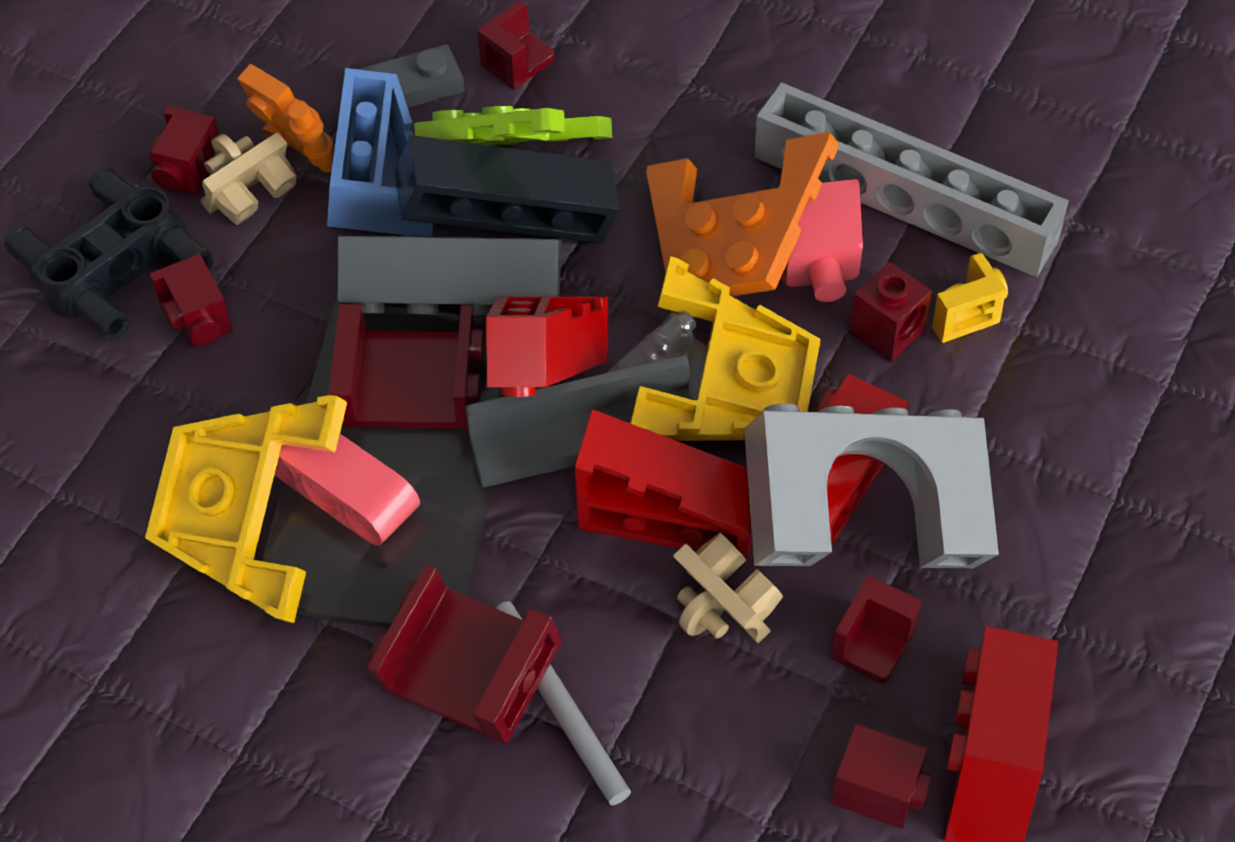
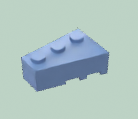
[327,68,433,237]

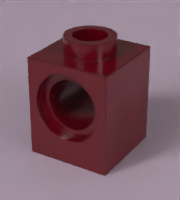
[849,261,932,362]

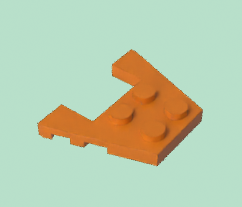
[646,132,838,296]

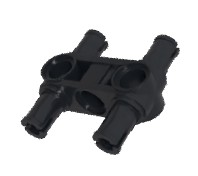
[4,166,213,341]

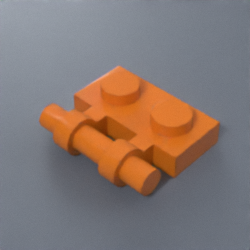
[237,63,335,173]

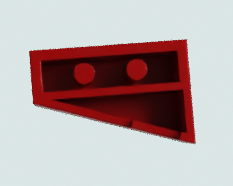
[486,296,608,397]
[575,409,752,562]

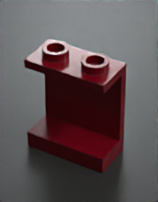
[328,304,485,429]
[367,564,563,745]

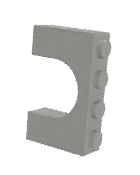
[744,404,999,569]

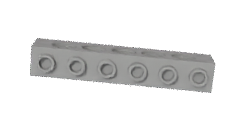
[754,82,1069,277]

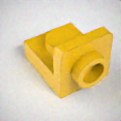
[932,252,1008,343]

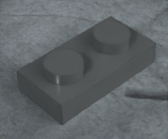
[358,44,465,108]

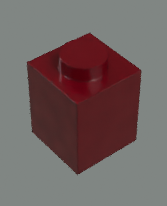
[831,724,933,829]

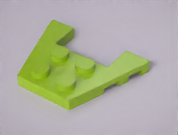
[414,106,613,145]

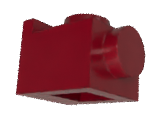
[150,106,219,195]
[150,254,233,348]

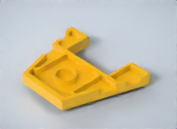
[630,256,821,441]
[145,395,347,623]

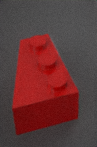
[944,626,1059,842]

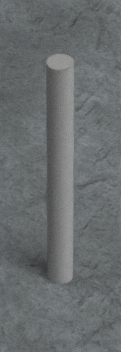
[495,601,631,805]

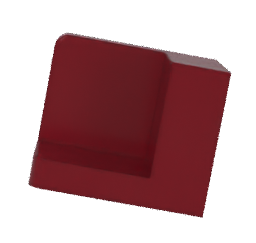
[477,1,555,90]
[831,575,922,683]

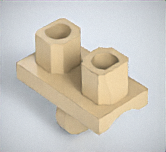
[200,132,297,225]
[673,533,783,643]

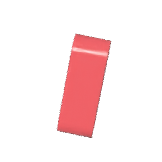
[274,434,420,546]

